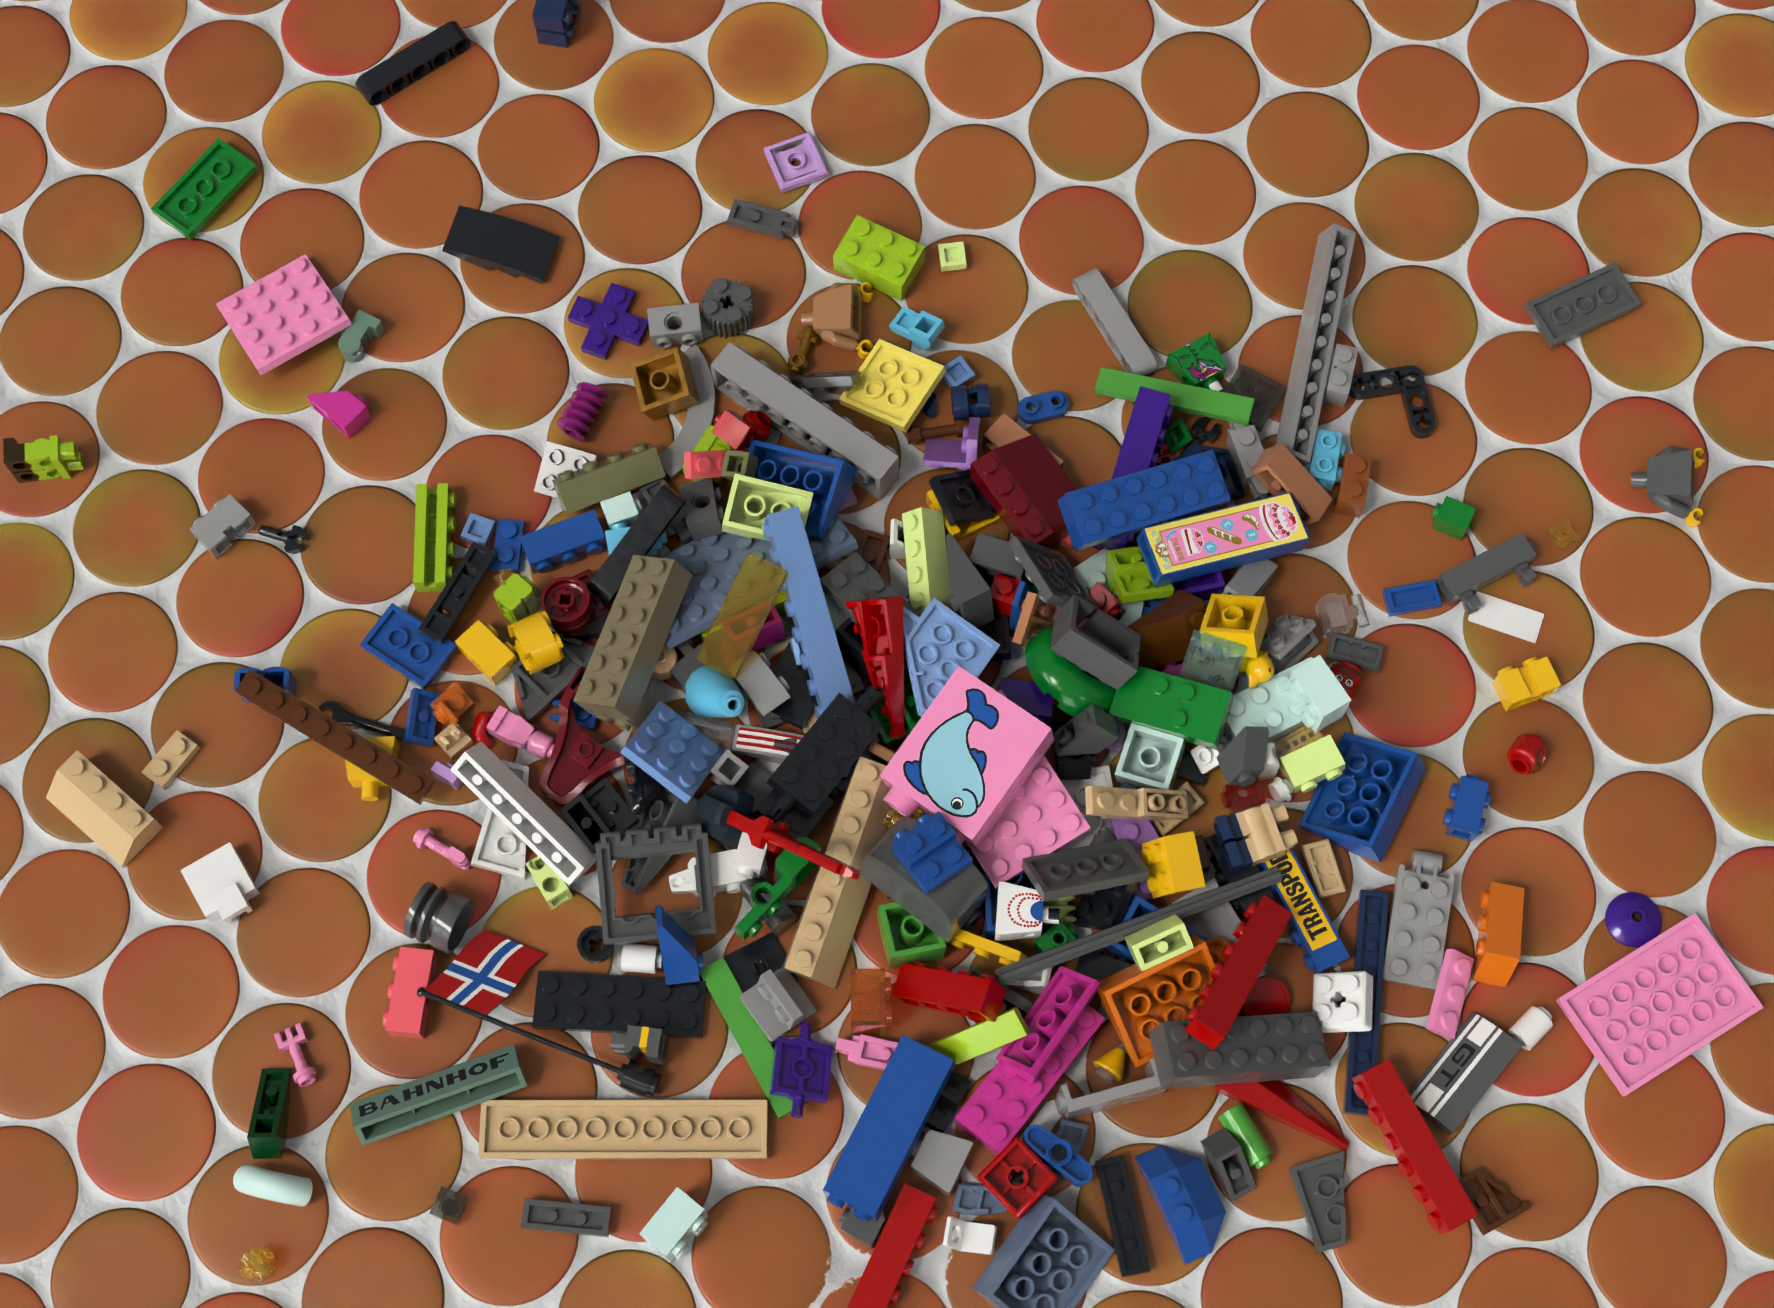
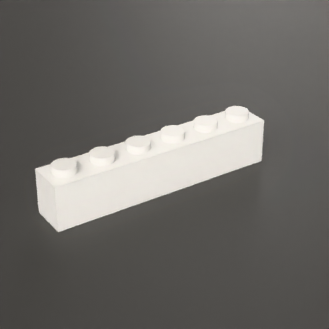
[450,741,597,885]

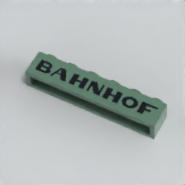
[349,1044,527,1146]

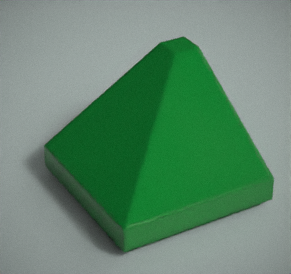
[1164,418,1194,454]

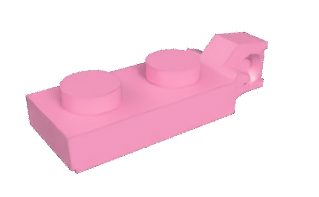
[835,1034,898,1071]

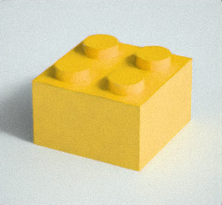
[1200,594,1268,658]
[1141,831,1206,899]

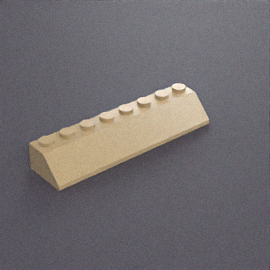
[782,756,897,988]

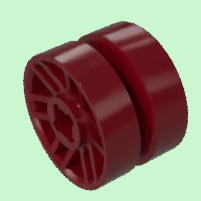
[541,577,595,635]

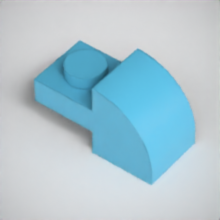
[889,306,945,350]

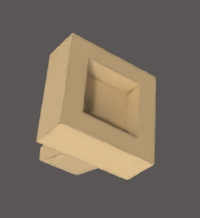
[434,723,474,760]

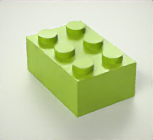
[833,215,925,301]

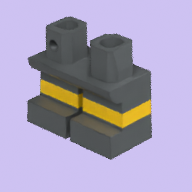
[610,1025,669,1067]

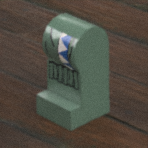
[338,309,385,363]

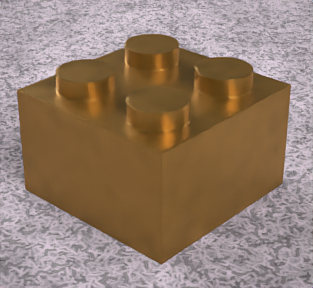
[629,347,700,420]

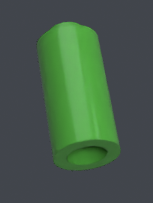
[1218,1103,1274,1170]

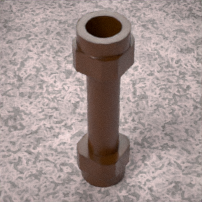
[906,419,969,445]

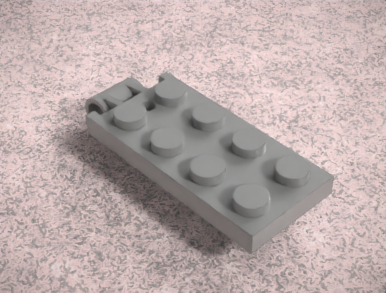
[1383,849,1455,991]

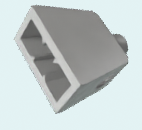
[911,1130,973,1197]

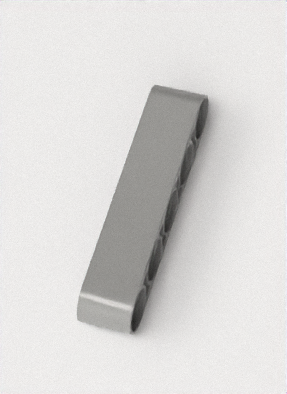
[1072,268,1158,376]

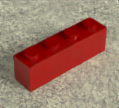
[891,962,1006,1022]

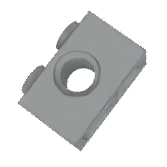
[647,303,703,349]

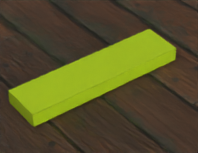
[925,1006,1030,1065]

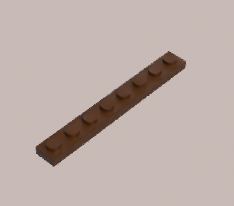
[234,669,435,805]

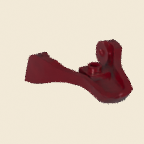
[539,666,625,804]

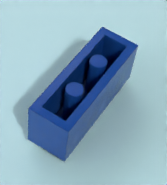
[519,509,608,574]

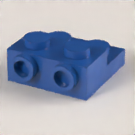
[892,812,973,895]

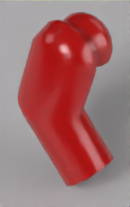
[472,711,494,749]

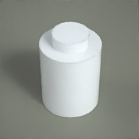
[621,943,663,974]
[1508,1006,1553,1051]

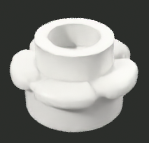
[1268,777,1293,803]

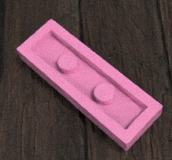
[1426,949,1474,1039]

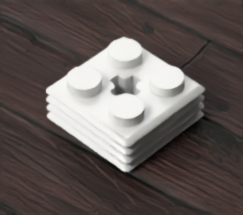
[1312,971,1373,1033]

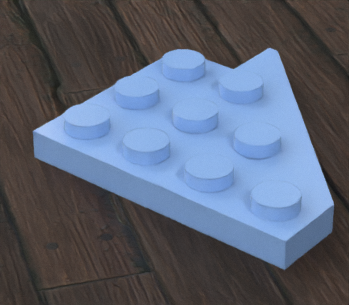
[903,598,1000,717]

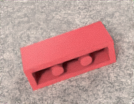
[383,947,438,1039]

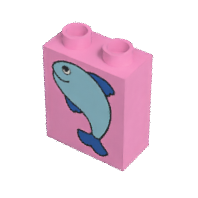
[880,666,1054,849]

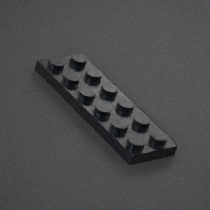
[532,971,707,1039]

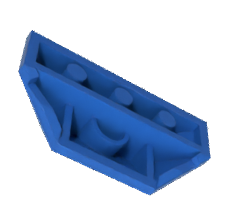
[1135,1145,1226,1265]

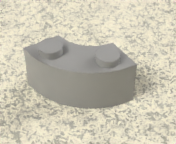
[727,650,790,716]

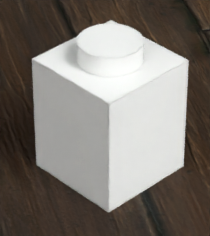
[732,832,768,879]

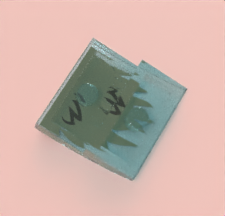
[1179,629,1247,693]

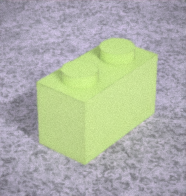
[1280,735,1345,793]
[1124,914,1194,971]

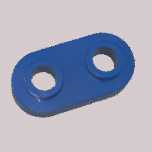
[1017,391,1069,425]

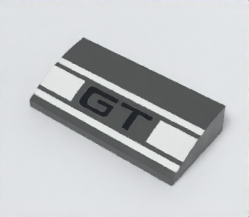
[1409,1012,1522,1136]

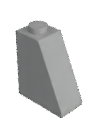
[1222,559,1278,596]

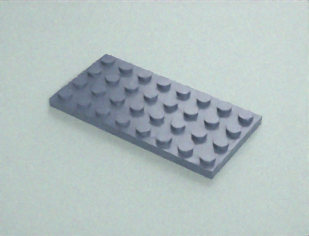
[660,515,858,650]

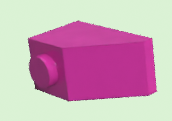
[307,391,371,439]

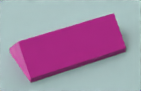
[996,966,1100,1085]

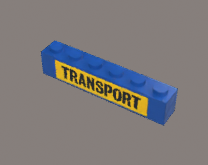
[1257,824,1350,974]

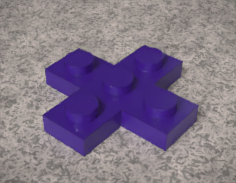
[568,283,649,360]

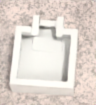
[180,842,260,925]

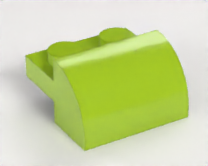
[1106,546,1174,604]

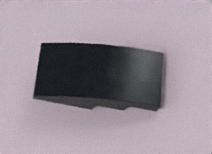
[442,205,560,284]

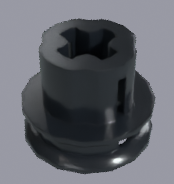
[577,926,614,963]

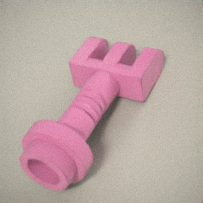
[413,828,471,870]
[274,1022,317,1087]

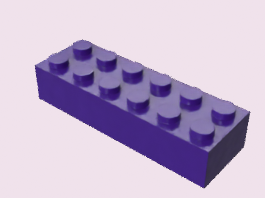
[1093,386,1173,550]

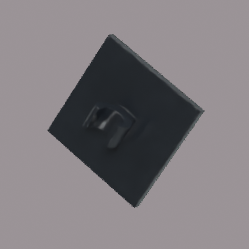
[723,932,798,993]

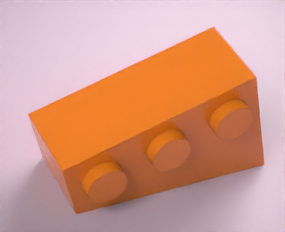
[1472,881,1525,988]

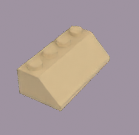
[46,750,163,868]

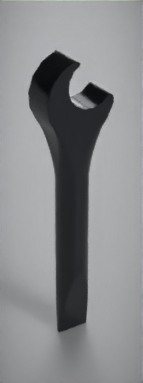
[319,701,405,740]

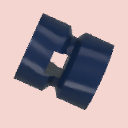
[951,383,991,420]

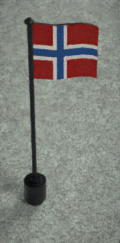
[417,930,661,1097]

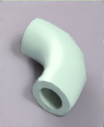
[233,1164,313,1207]

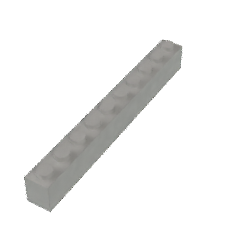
[1275,223,1356,466]

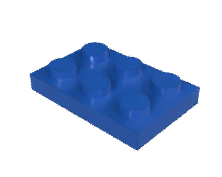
[359,603,458,690]

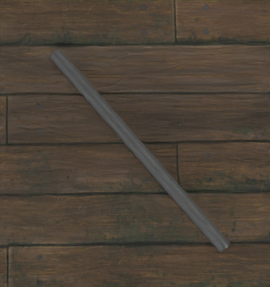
[995,866,1282,985]

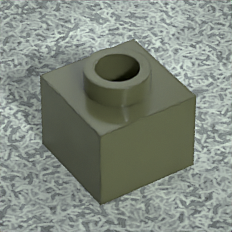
[721,450,759,481]

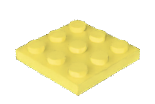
[839,339,946,433]

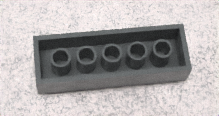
[1149,1012,1331,1089]

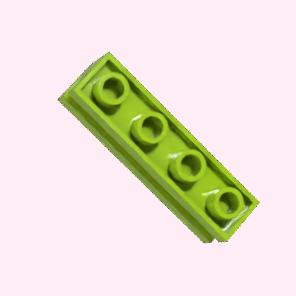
[413,483,457,592]

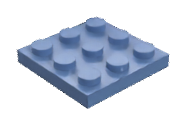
[620,700,725,803]

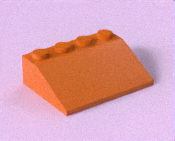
[1097,935,1215,1068]

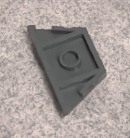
[511,631,595,724]

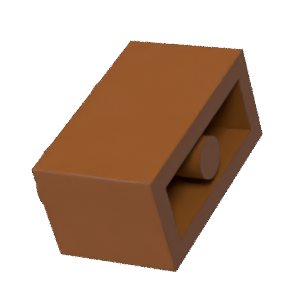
[1333,453,1372,518]

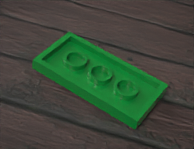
[151,138,258,240]

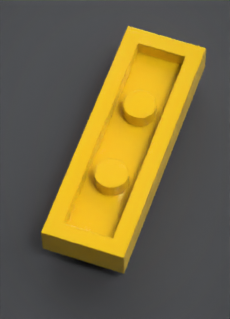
[948,929,1028,966]

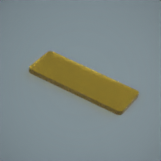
[697,553,788,679]

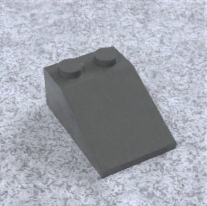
[946,533,995,629]

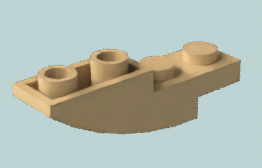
[1085,786,1188,820]

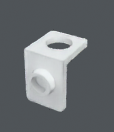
[943,1216,997,1255]

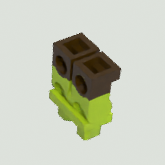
[3,435,84,483]

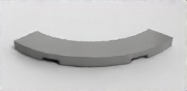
[659,344,715,481]

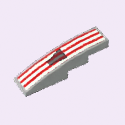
[731,724,804,764]

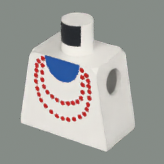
[995,881,1060,941]

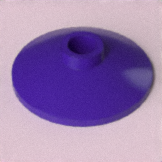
[1605,892,1662,948]

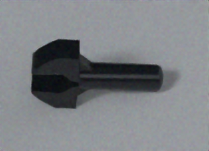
[1180,417,1218,455]
[258,525,309,554]

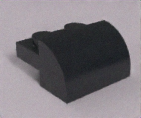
[560,777,640,854]

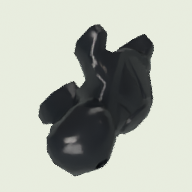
[624,756,662,815]

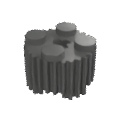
[701,278,755,339]

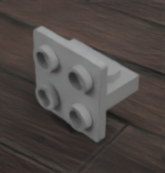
[1259,613,1319,674]
[739,967,816,1042]

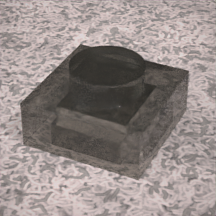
[429,1186,470,1226]

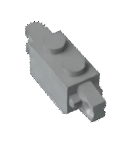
[1226,421,1270,499]

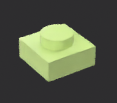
[938,242,967,272]

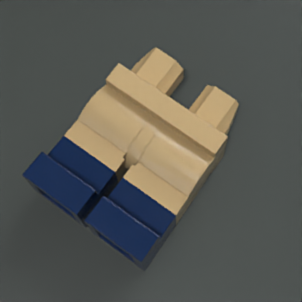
[1213,803,1298,874]

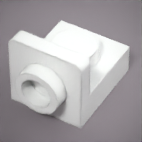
[1191,736,1229,774]

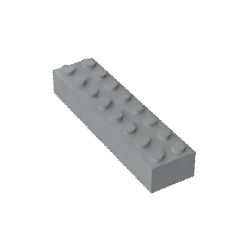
[710,342,899,501]

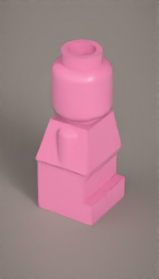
[486,705,555,759]

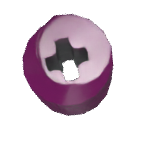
[557,382,608,442]

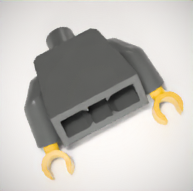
[1631,446,1705,527]

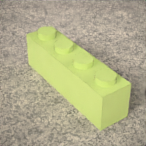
[902,507,952,615]

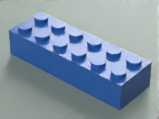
[1057,449,1231,551]

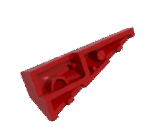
[845,596,904,738]
[1213,1080,1349,1151]

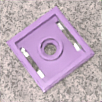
[763,132,828,193]

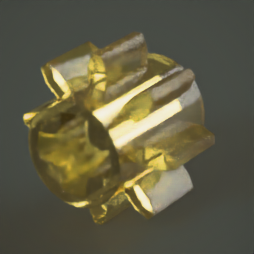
[239,1245,277,1283]

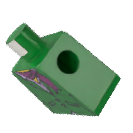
[1166,332,1226,392]

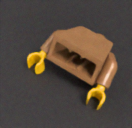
[801,282,874,359]

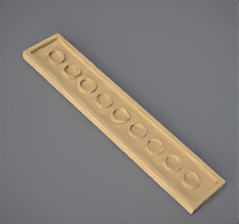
[478,1100,768,1159]

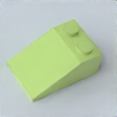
[721,473,813,541]

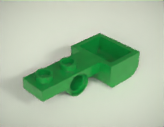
[735,837,821,941]

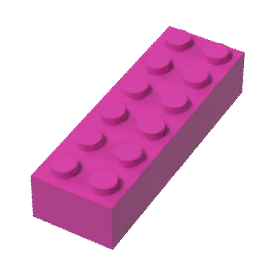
[954,1005,1105,1156]

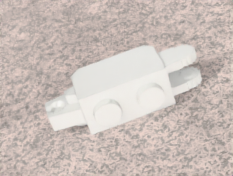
[669,849,768,897]

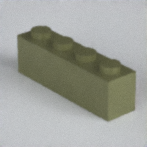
[552,442,666,514]

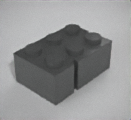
[1050,594,1141,690]

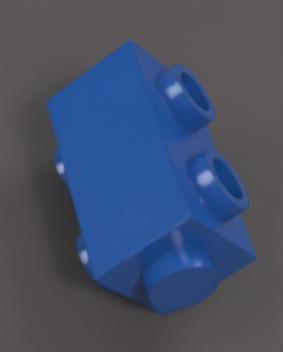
[1443,775,1491,841]

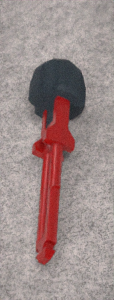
[696,785,860,880]

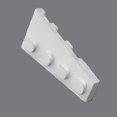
[471,760,529,880]

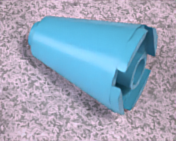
[685,665,745,718]

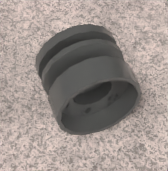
[404,881,474,954]

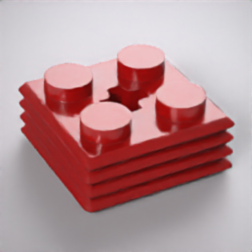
[977,1137,1058,1220]

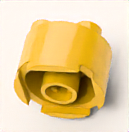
[508,611,564,675]

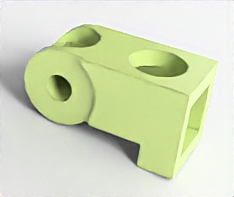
[525,856,573,910]

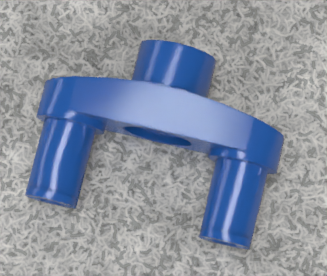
[1023,1125,1093,1187]

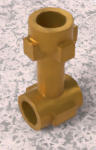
[788,327,818,375]

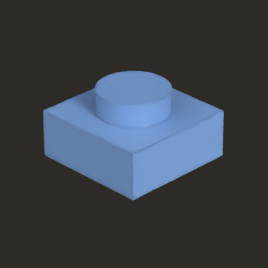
[942,355,975,388]
[460,513,496,548]

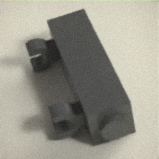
[1436,533,1537,615]

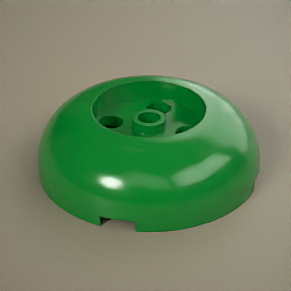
[1025,624,1116,717]

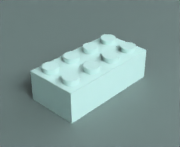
[1224,657,1313,743]

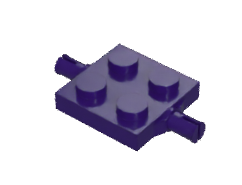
[770,1021,833,1118]

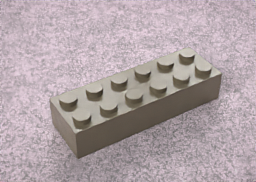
[573,555,692,721]

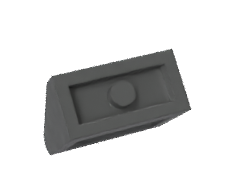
[740,876,798,938]

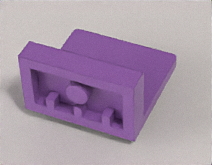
[923,417,980,470]

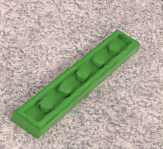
[1095,367,1255,425]
[699,957,793,1119]

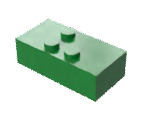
[1109,666,1234,751]

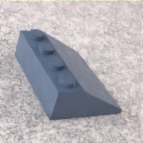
[972,1195,1115,1308]

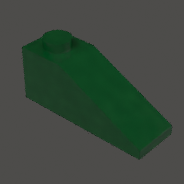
[247,1068,291,1159]

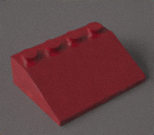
[970,433,1077,547]

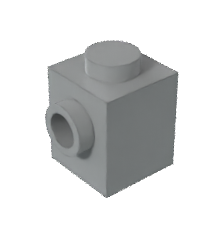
[710,749,749,786]

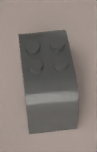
[861,816,987,943]

